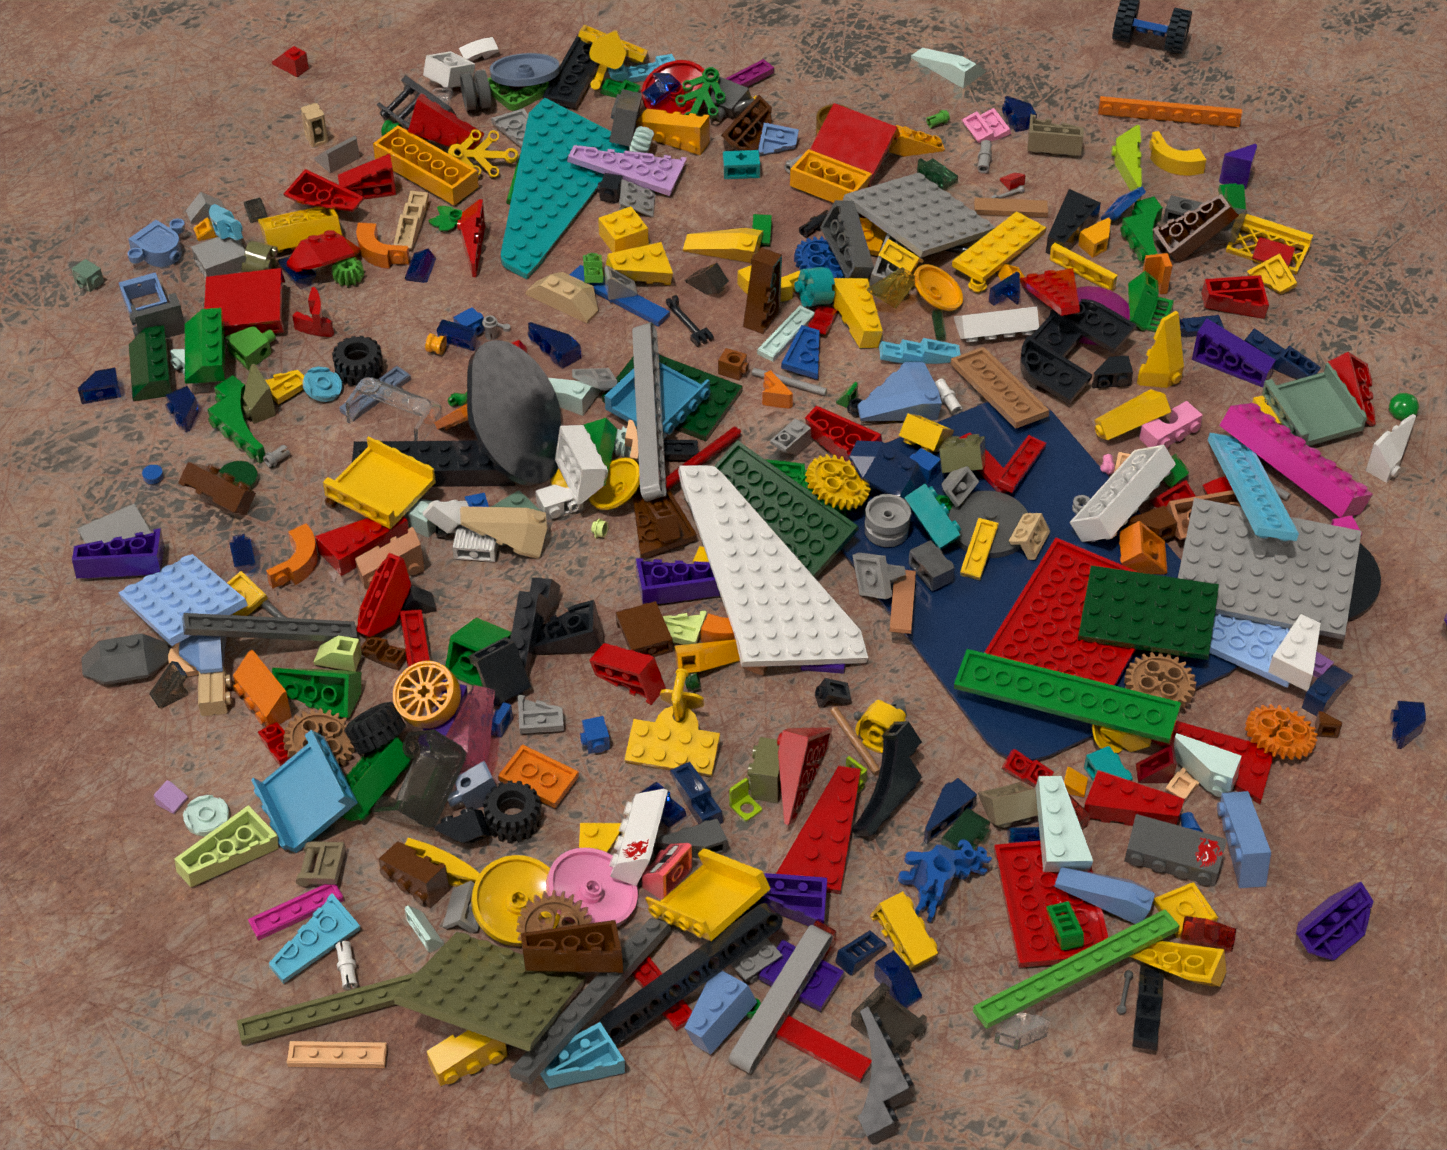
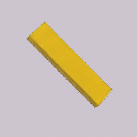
[1049,243,1118,291]

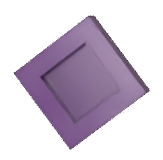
[1313,651,1334,678]

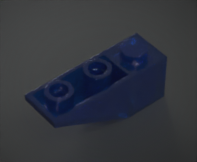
[527,322,581,369]

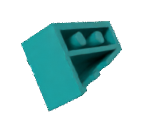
[905,484,962,550]

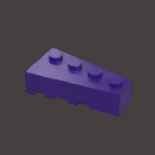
[1192,318,1276,388]
[636,558,721,604]

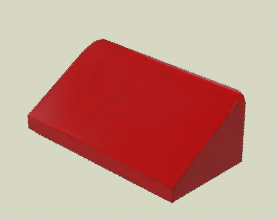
[1252,237,1295,268]
[1150,480,1196,508]

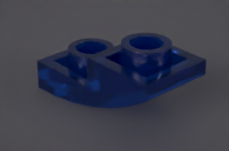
[640,782,687,827]

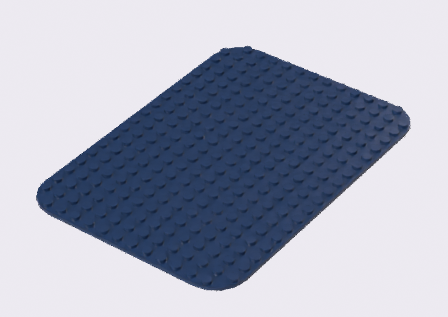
[841,402,1239,761]

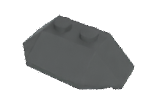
[81,633,169,685]

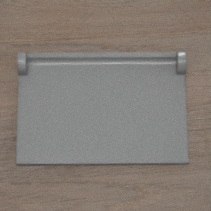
[77,504,152,543]

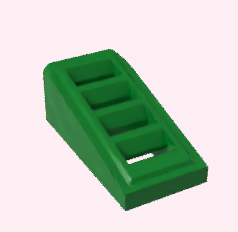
[1145,297,1174,332]
[1046,901,1084,950]

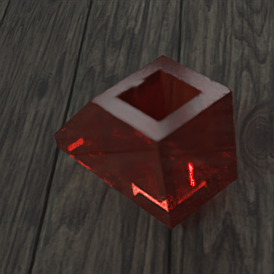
[1180,916,1237,952]

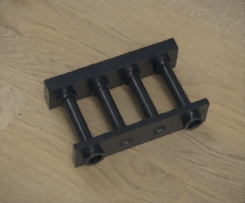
[377,75,458,143]

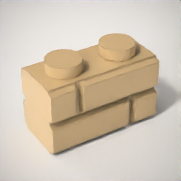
[301,103,328,147]
[198,667,232,716]

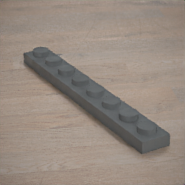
[182,613,357,641]

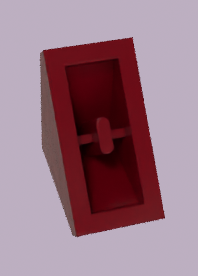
[1136,745,1177,784]

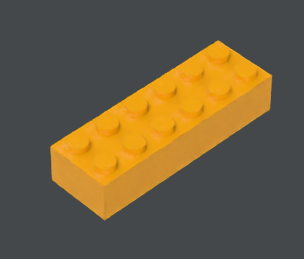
[373,126,479,205]

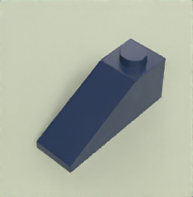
[1302,665,1353,717]
[924,778,977,844]

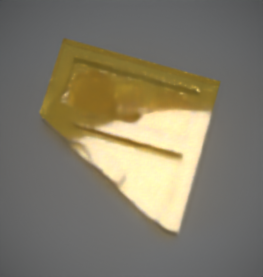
[867,267,919,309]

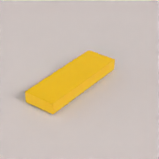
[960,518,999,581]

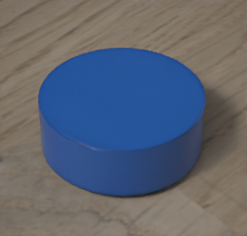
[142,465,164,484]

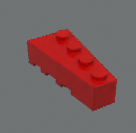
[805,405,882,466]
[1081,770,1185,826]

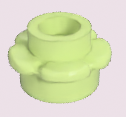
[591,518,608,538]

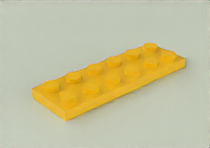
[952,212,1047,283]

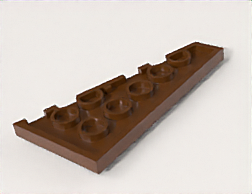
[632,456,697,559]

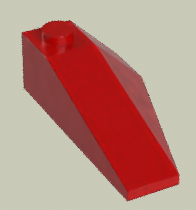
[283,169,364,212]
[457,199,486,278]

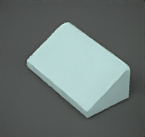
[405,906,444,953]

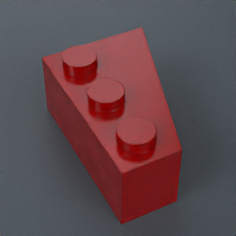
[338,153,396,200]

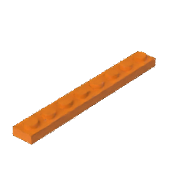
[1098,96,1242,127]

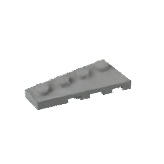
[491,108,528,148]

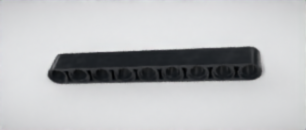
[598,903,783,1045]

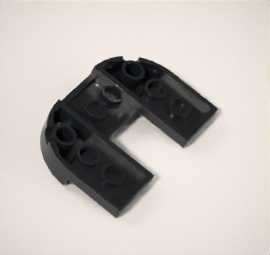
[1020,299,1136,404]

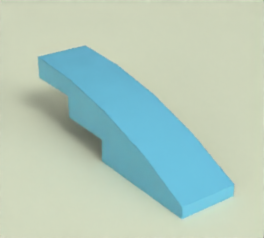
[879,338,960,364]

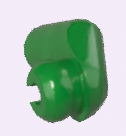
[448,392,467,407]

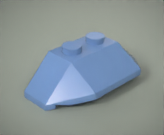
[179,635,226,673]

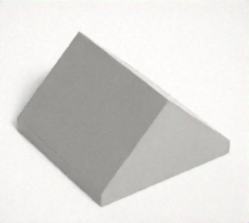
[314,136,360,174]

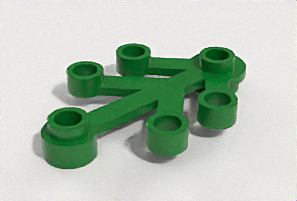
[675,67,726,119]

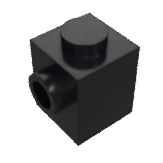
[597,173,623,203]

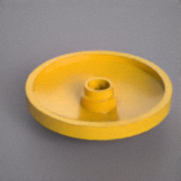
[471,855,560,946]

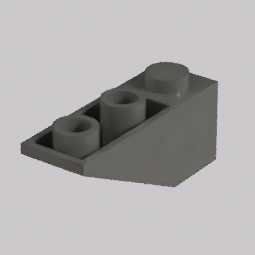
[654,819,727,859]

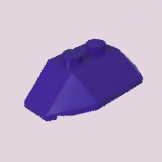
[1296,882,1374,961]

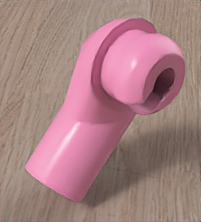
[1100,454,1115,475]

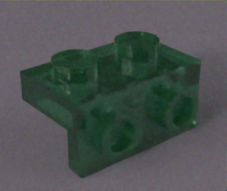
[917,158,958,190]

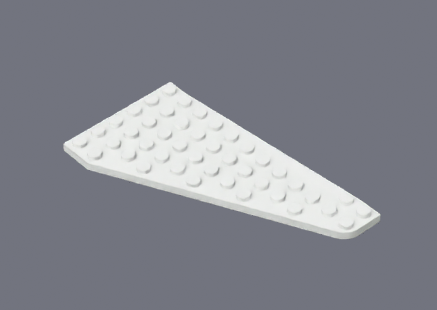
[678,465,868,667]

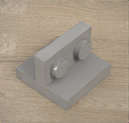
[853,553,906,599]

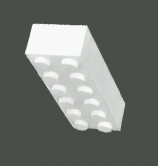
[1070,445,1176,542]

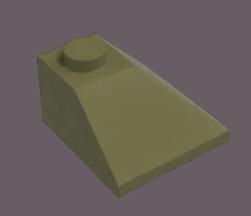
[242,364,276,424]

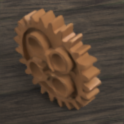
[1124,652,1196,708]
[283,708,355,766]
[516,890,592,941]

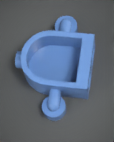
[127,218,186,267]

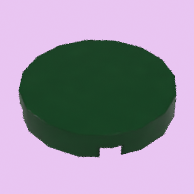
[219,461,259,490]

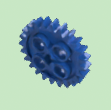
[794,236,846,278]

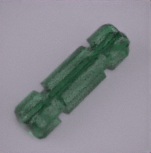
[932,309,946,341]

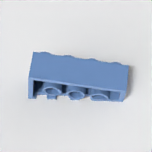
[1217,791,1271,888]

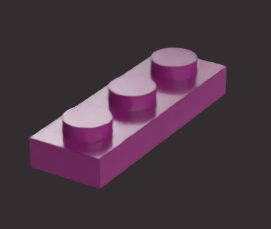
[725,59,774,87]

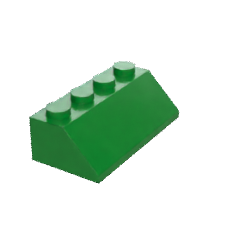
[185,308,225,384]
[341,737,414,821]

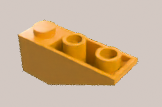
[889,125,945,157]
[675,639,740,673]

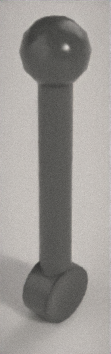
[1116,970,1133,1015]

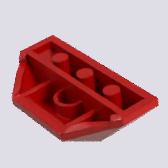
[287,230,361,272]
[356,553,411,637]

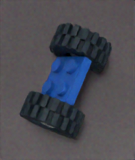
[1112,0,1192,54]

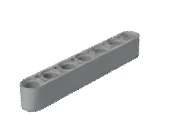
[729,925,833,1074]

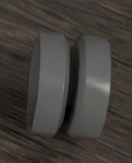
[460,69,491,112]

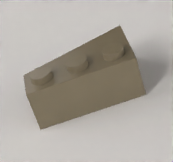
[1027,114,1084,156]

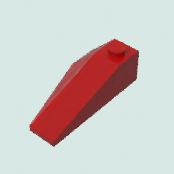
[1328,352,1376,426]

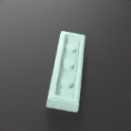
[757,306,815,362]

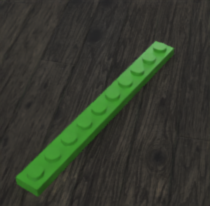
[973,909,1180,1029]

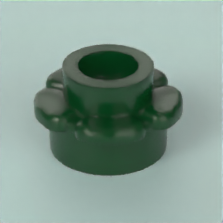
[685,672,701,693]

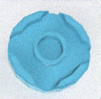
[302,366,342,402]

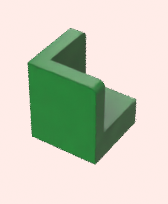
[1163,454,1189,487]

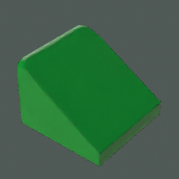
[836,382,858,408]

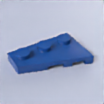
[781,325,820,379]

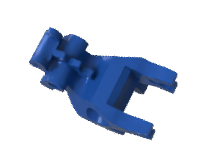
[898,840,992,923]

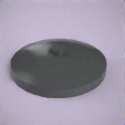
[949,491,1028,558]

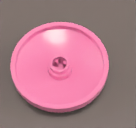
[546,848,638,927]

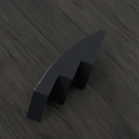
[1132,965,1164,1051]

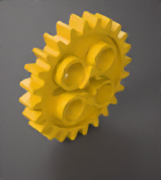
[805,454,871,510]

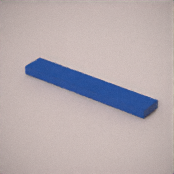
[569,265,670,327]

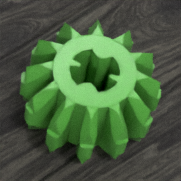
[332,257,364,287]

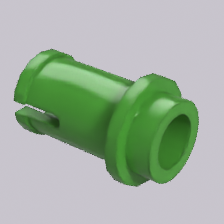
[926,110,950,128]

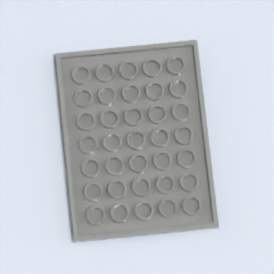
[1178,498,1361,640]

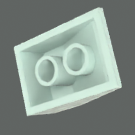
[1174,733,1241,797]

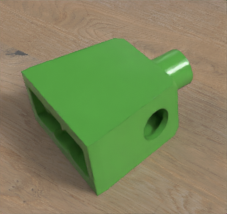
[225,326,276,371]

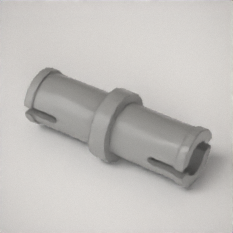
[977,140,992,174]

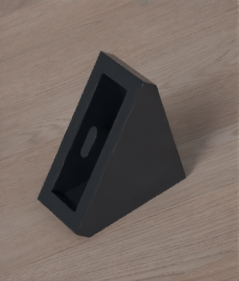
[397,584,436,619]

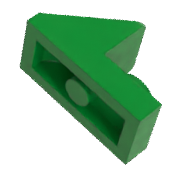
[1218,183,1246,210]

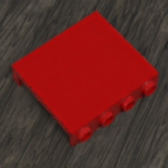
[810,103,900,187]
[204,268,285,337]

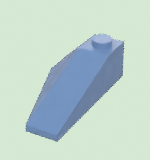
[1054,867,1155,924]

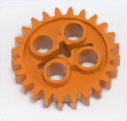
[1245,704,1318,760]

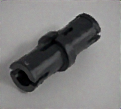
[799,210,829,237]

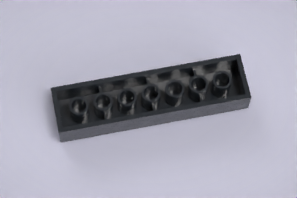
[352,440,515,487]

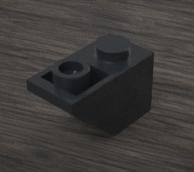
[1092,356,1133,389]
[434,807,491,844]

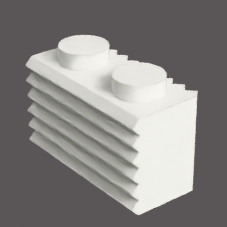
[453,528,499,562]

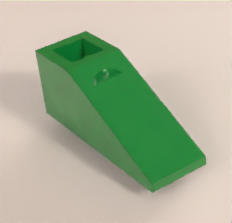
[1128,271,1159,331]

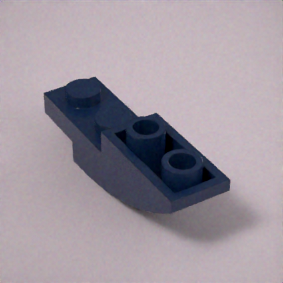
[1244,328,1322,379]

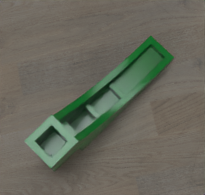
[1120,196,1163,264]
[207,375,265,464]

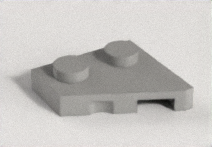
[572,368,617,391]

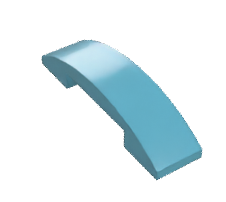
[607,54,675,82]

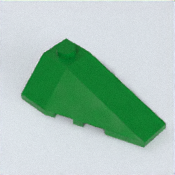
[272,667,362,718]

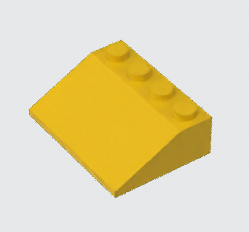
[258,206,342,253]

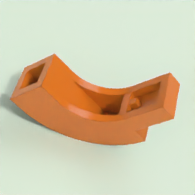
[356,223,410,269]
[266,523,318,589]
[701,613,735,643]

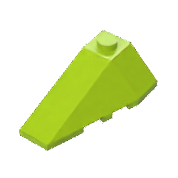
[1111,125,1142,201]

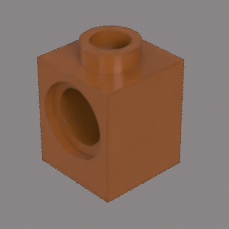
[718,348,749,381]

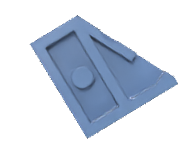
[758,123,799,156]

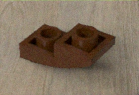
[360,636,406,670]

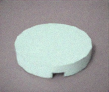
[183,795,230,836]

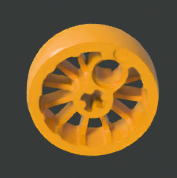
[393,661,461,729]

